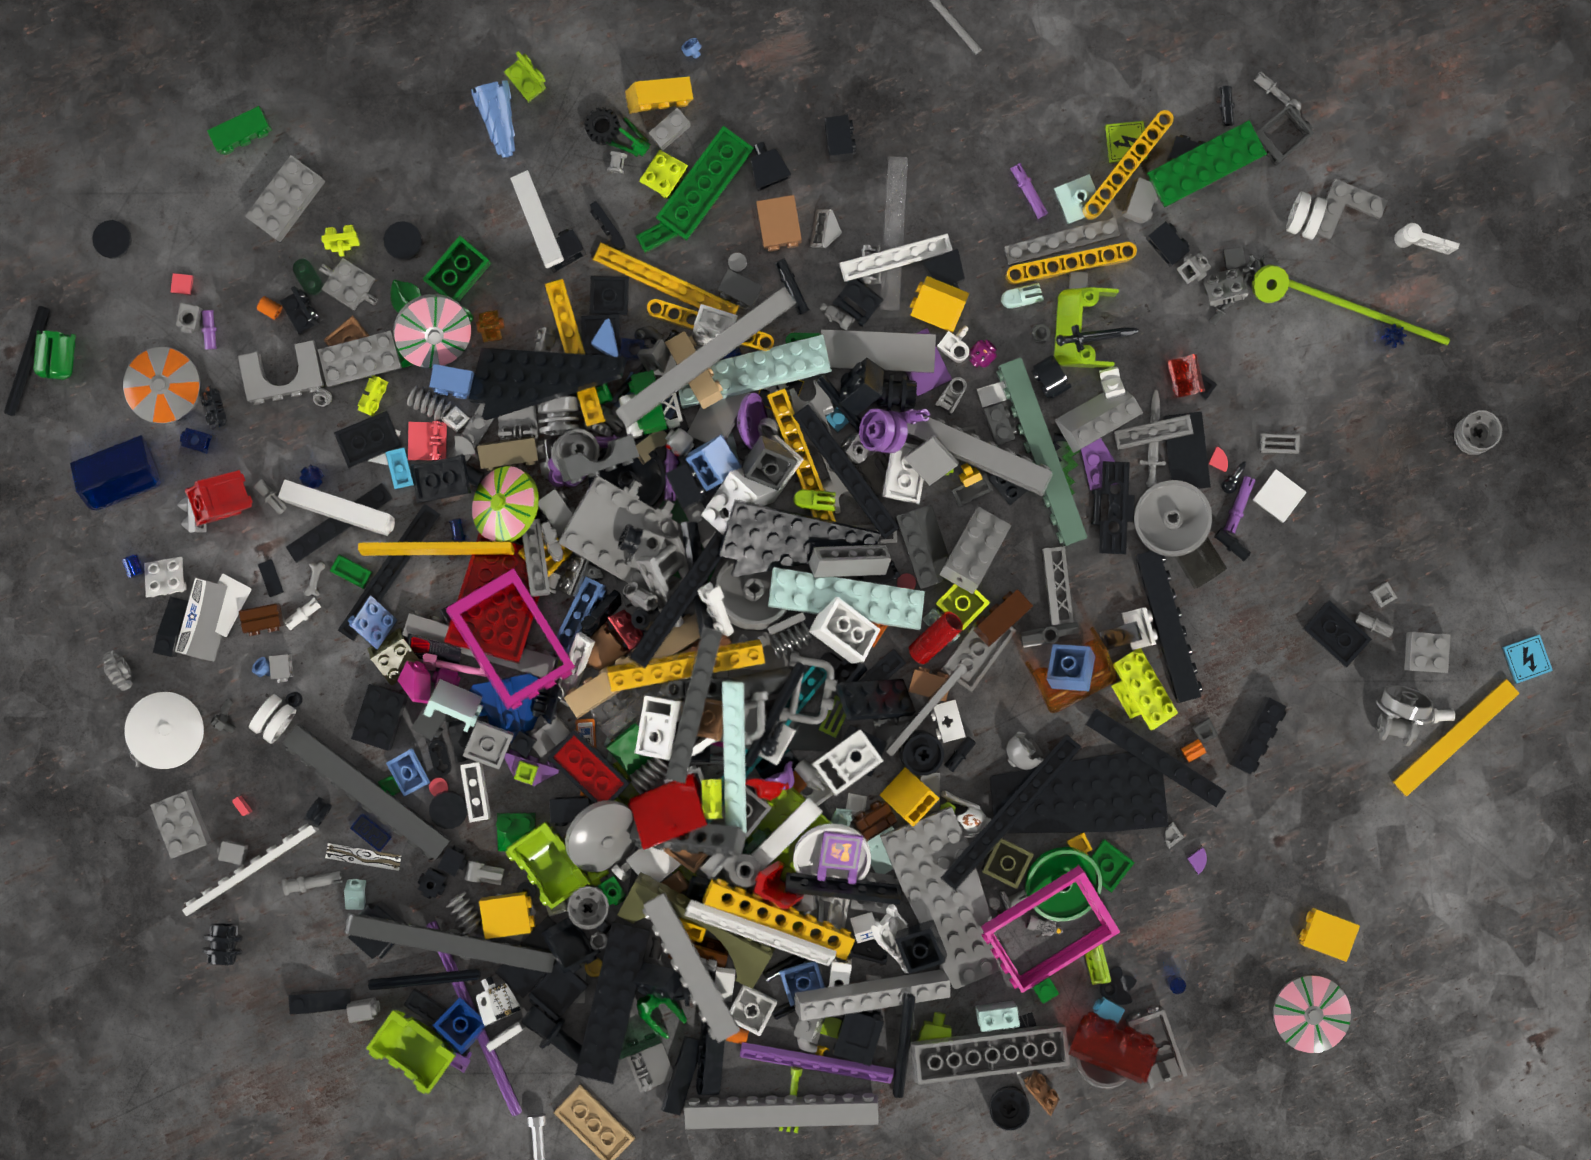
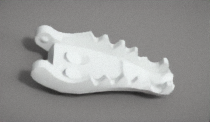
[871,904,909,974]

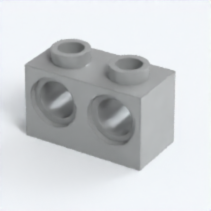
[626,528,666,570]

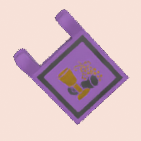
[817,831,863,884]

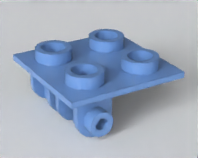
[348,596,397,650]

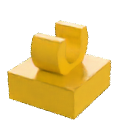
[958,463,983,487]

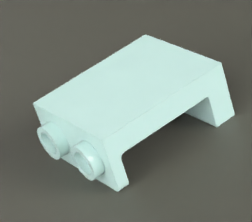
[424,679,483,732]
[975,1001,1020,1031]

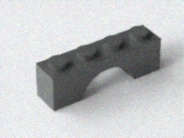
[557,434,639,484]

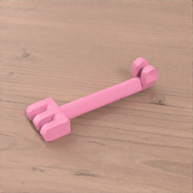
[423,653,487,677]

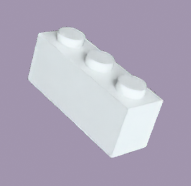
[460,762,491,822]

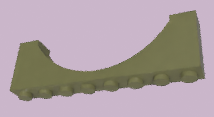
[617,872,775,989]

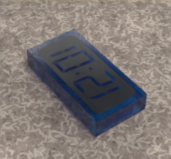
[350,813,392,852]

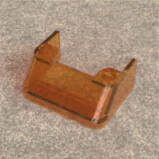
[1025,627,1117,713]

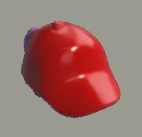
[745,761,794,801]

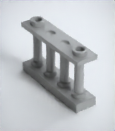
[636,536,694,627]

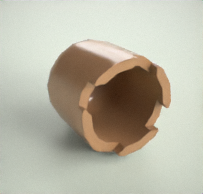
[586,622,630,671]

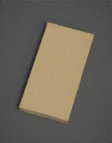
[553,1084,635,1160]

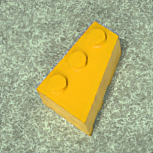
[625,76,693,114]

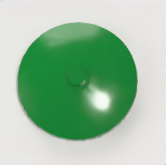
[1025,847,1102,922]

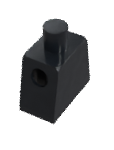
[750,142,791,191]
[923,249,965,289]

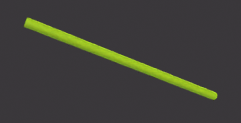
[1288,279,1450,345]

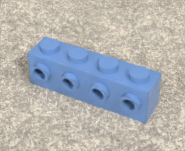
[556,576,607,654]

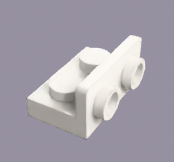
[1122,607,1158,650]

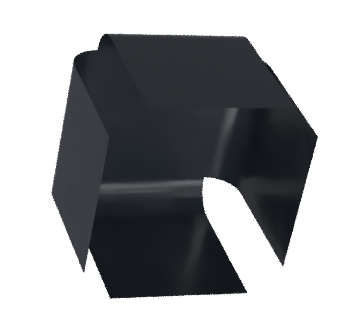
[348,901,406,959]

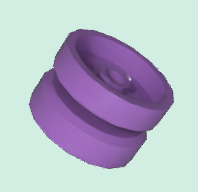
[859,409,908,453]

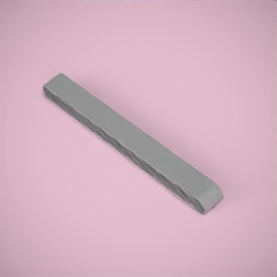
[615,287,796,427]

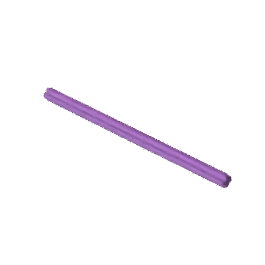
[426,921,522,1116]

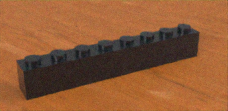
[1135,551,1203,703]

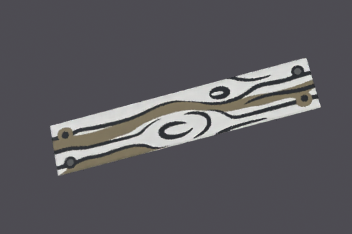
[325,843,401,871]

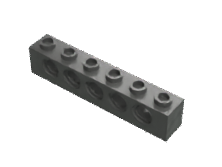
[629,820,746,857]

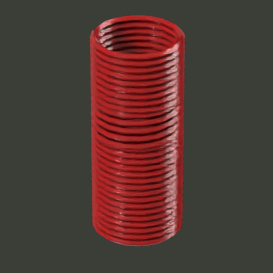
[909,611,963,664]

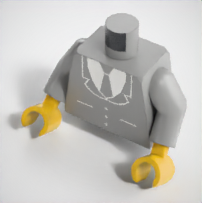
[794,1018,830,1057]

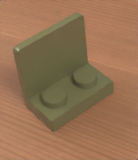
[367,628,422,685]

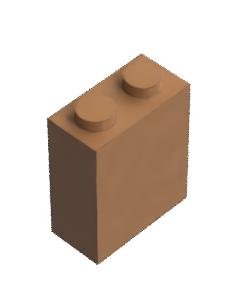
[756,195,802,251]

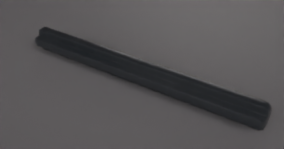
[4,306,49,416]
[745,662,807,767]
[368,969,481,990]
[893,993,916,1098]

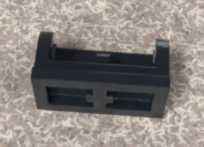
[857,559,901,585]
[848,935,888,965]

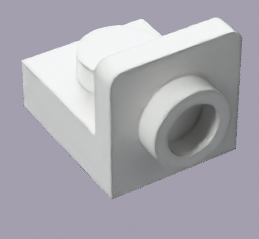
[1099,366,1125,399]

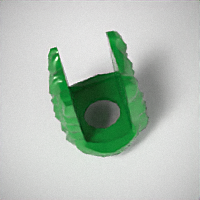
[636,994,687,1039]

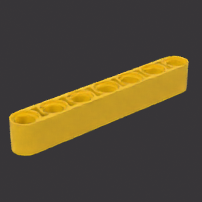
[1082,110,1174,220]
[1006,242,1137,285]
[647,299,774,351]

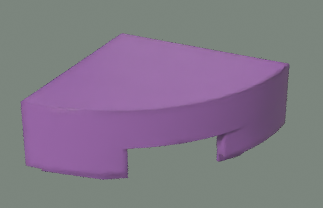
[1187,847,1207,874]

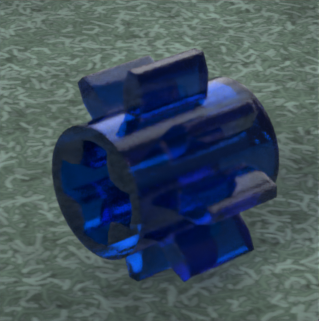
[1381,324,1407,349]
[299,464,324,489]

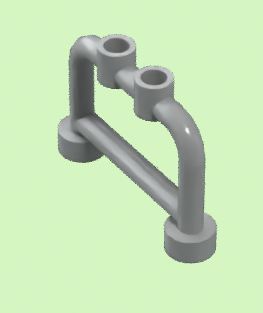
[779,651,838,724]
[706,692,768,745]

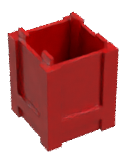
[185,470,253,526]

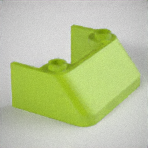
[1054,287,1119,369]

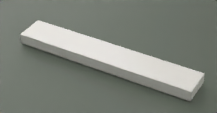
[511,170,564,268]
[839,233,953,282]

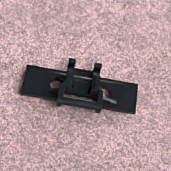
[1091,461,1135,554]

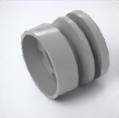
[537,397,580,436]
[1454,410,1502,455]
[567,886,609,930]

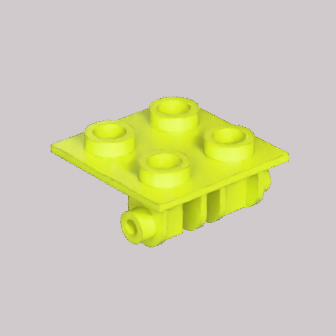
[639,149,688,199]

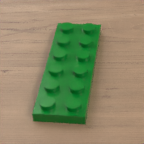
[1147,120,1267,208]
[656,126,754,241]

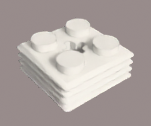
[730,985,777,1036]

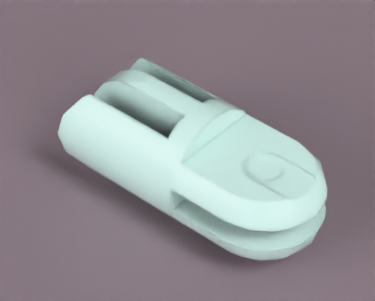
[1001,283,1044,309]

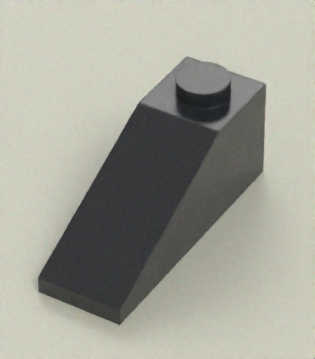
[153,597,188,657]
[289,989,351,1014]

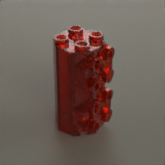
[1068,1012,1159,1084]

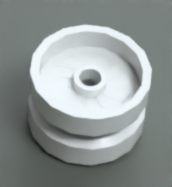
[1286,191,1327,240]
[249,694,296,744]

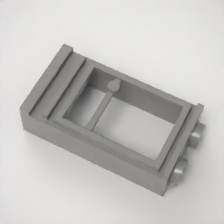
[1126,1006,1187,1088]

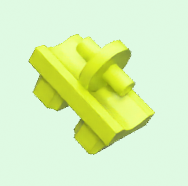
[321,225,360,257]

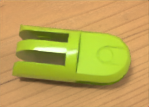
[793,489,836,511]

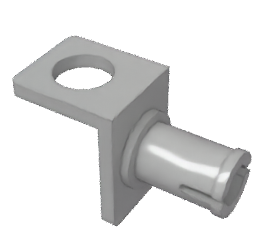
[998,890,1027,910]

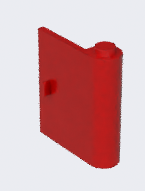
[628,773,707,850]

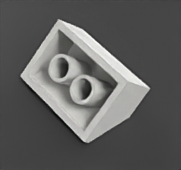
[809,597,881,663]

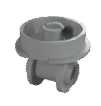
[1376,685,1434,747]
[699,838,761,889]

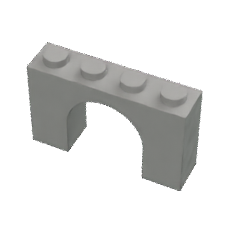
[238,340,326,405]

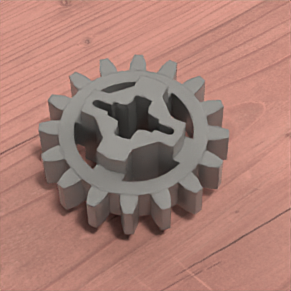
[103,650,133,691]

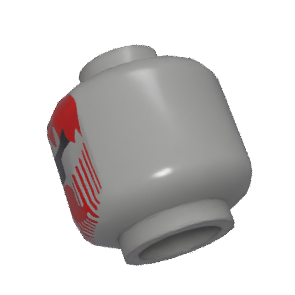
[665,428,694,457]

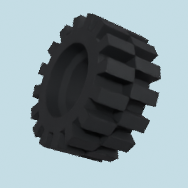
[584,107,621,145]

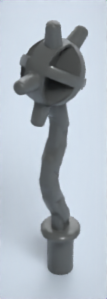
[1209,254,1266,325]

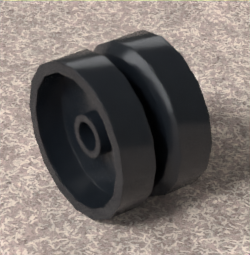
[899,730,944,776]

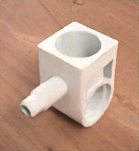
[937,325,969,363]

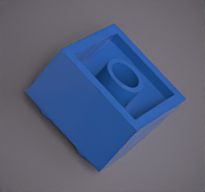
[433,997,487,1055]

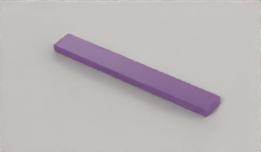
[740,1042,894,1083]

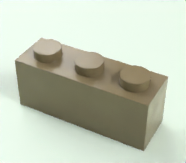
[477,435,539,471]

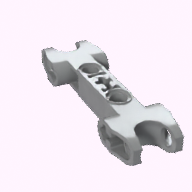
[788,380,848,514]

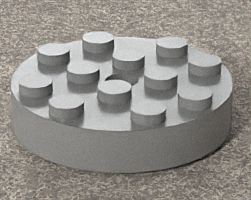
[714,558,787,630]

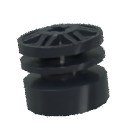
[989,1086,1030,1130]

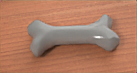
[304,562,325,597]

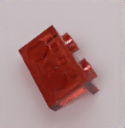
[1168,354,1205,398]

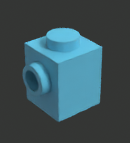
[1093,996,1125,1027]

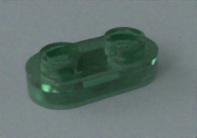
[293,259,323,295]

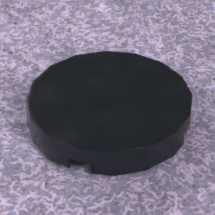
[92,220,132,259]
[383,221,422,260]
[429,791,467,829]

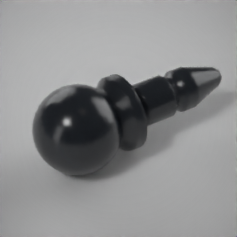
[1221,461,1246,494]
[761,722,783,757]

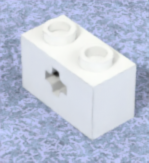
[930,699,966,743]

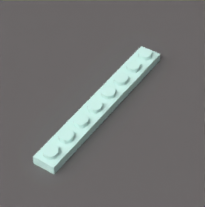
[722,681,746,833]

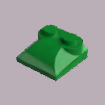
[496,812,536,851]

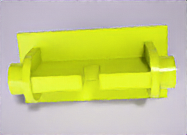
[357,376,388,416]
[702,779,722,819]

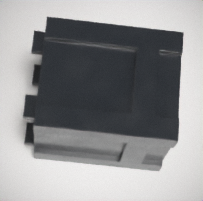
[833,1010,884,1066]

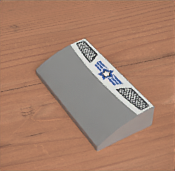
[175,578,228,662]

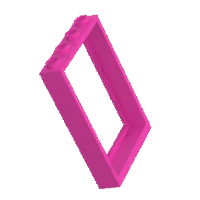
[446,568,575,710]
[981,865,1120,993]

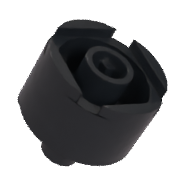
[1031,355,1072,399]

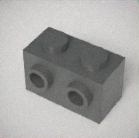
[982,403,1017,447]

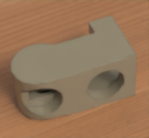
[636,431,667,465]

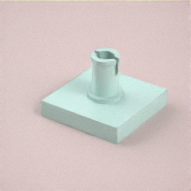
[1054,174,1097,225]

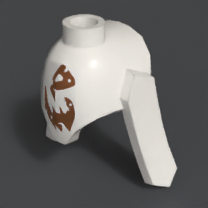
[940,790,991,837]

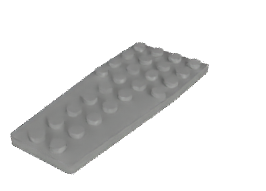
[880,806,1003,989]

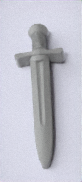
[1139,390,1166,488]

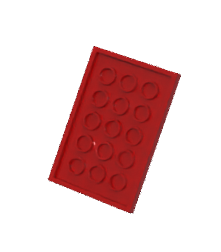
[444,533,540,664]

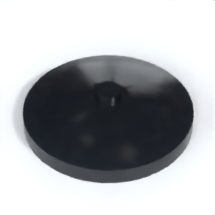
[588,442,665,507]

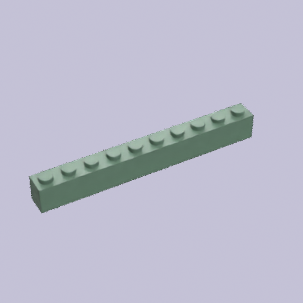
[996,357,1088,546]

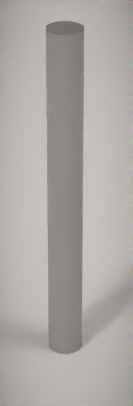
[929,0,982,55]

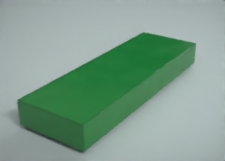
[636,223,679,253]

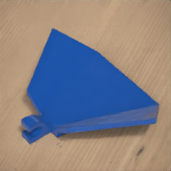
[469,673,547,750]

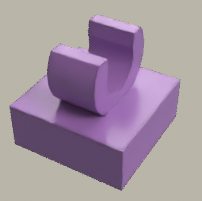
[450,1052,472,1073]

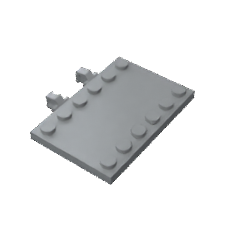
[558,475,685,593]

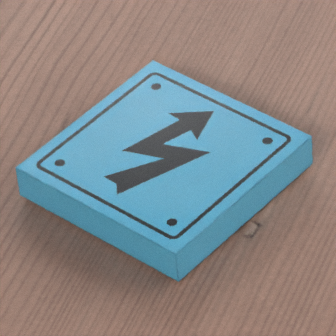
[1502,635,1553,684]

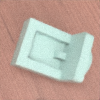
[344,879,366,910]

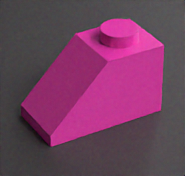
[397,661,430,704]

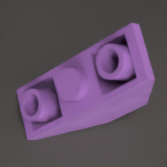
[504,749,560,786]

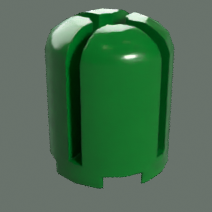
[33,330,76,380]

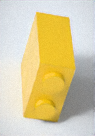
[910,276,969,333]
[880,767,940,827]
[479,891,535,939]
[1299,908,1360,962]

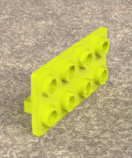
[1111,648,1178,730]

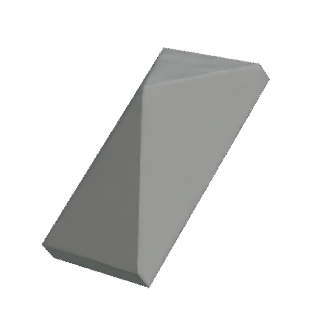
[810,209,842,248]

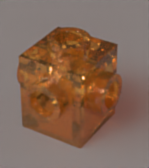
[476,310,505,342]

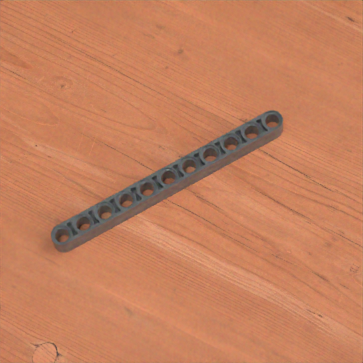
[344,913,555,973]

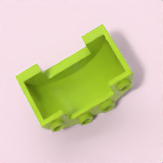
[505,821,589,909]
[366,1010,456,1094]

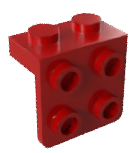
[754,860,804,909]

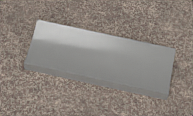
[821,330,936,373]

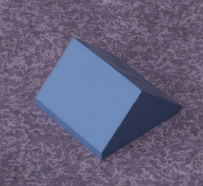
[591,319,620,357]
[386,749,430,797]
[779,961,825,1006]

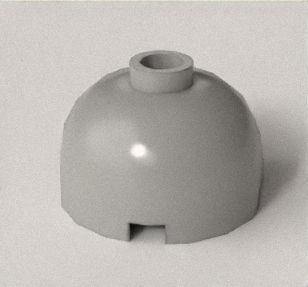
[1006,731,1044,770]

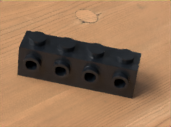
[1230,697,1287,775]

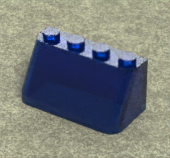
[70,435,161,510]

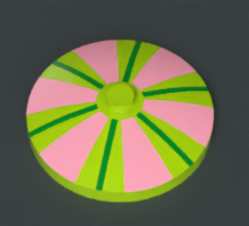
[472,466,539,542]

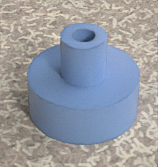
[681,38,701,58]
[252,657,270,677]

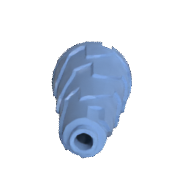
[471,80,515,158]

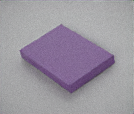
[906,328,952,397]

